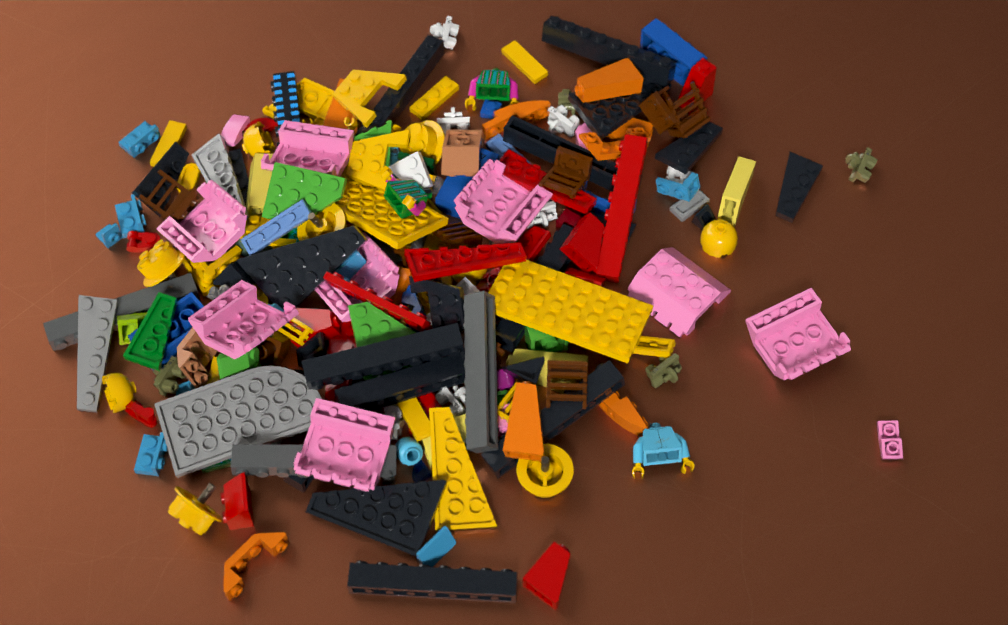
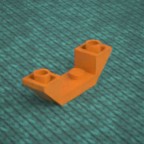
[578,127,651,161]
[223,532,289,601]

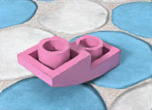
[221,114,250,147]
[877,421,903,459]

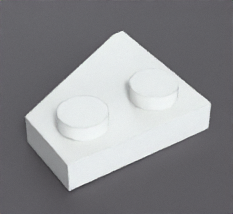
[389,151,434,189]

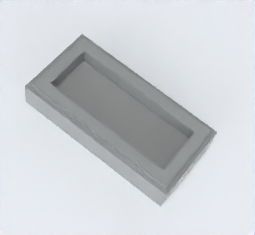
[670,189,710,222]

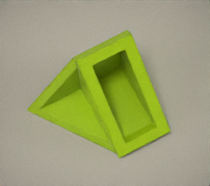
[116,312,147,345]

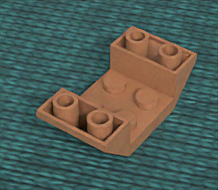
[441,130,485,177]
[177,327,218,388]

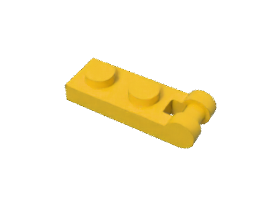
[200,245,242,287]

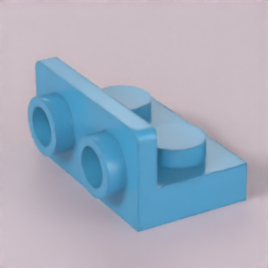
[118,121,161,158]
[115,194,146,238]
[134,432,168,476]

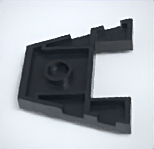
[409,276,465,331]

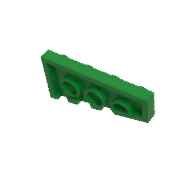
[123,292,178,371]

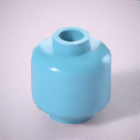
[396,437,423,466]

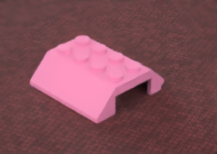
[261,120,354,177]
[454,159,553,243]
[157,180,247,263]
[315,232,399,322]
[627,247,731,337]
[188,280,299,359]
[745,288,851,380]
[293,398,395,492]

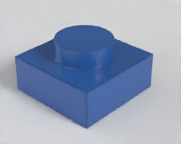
[480,100,502,120]

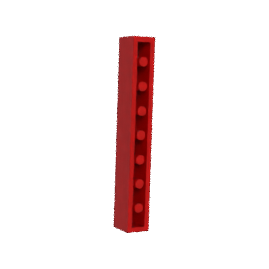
[593,134,648,283]

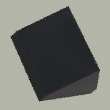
[692,205,716,230]

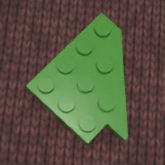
[262,162,347,238]
[348,302,422,380]

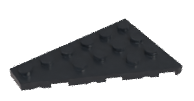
[568,79,672,140]
[237,226,368,310]
[305,479,448,557]

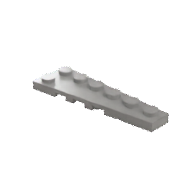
[192,134,249,220]
[77,295,118,413]

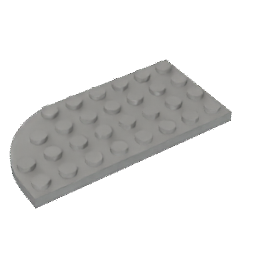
[154,366,322,478]

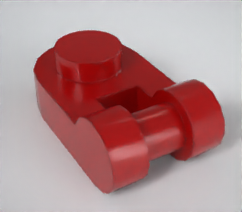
[126,231,161,252]
[125,400,158,428]

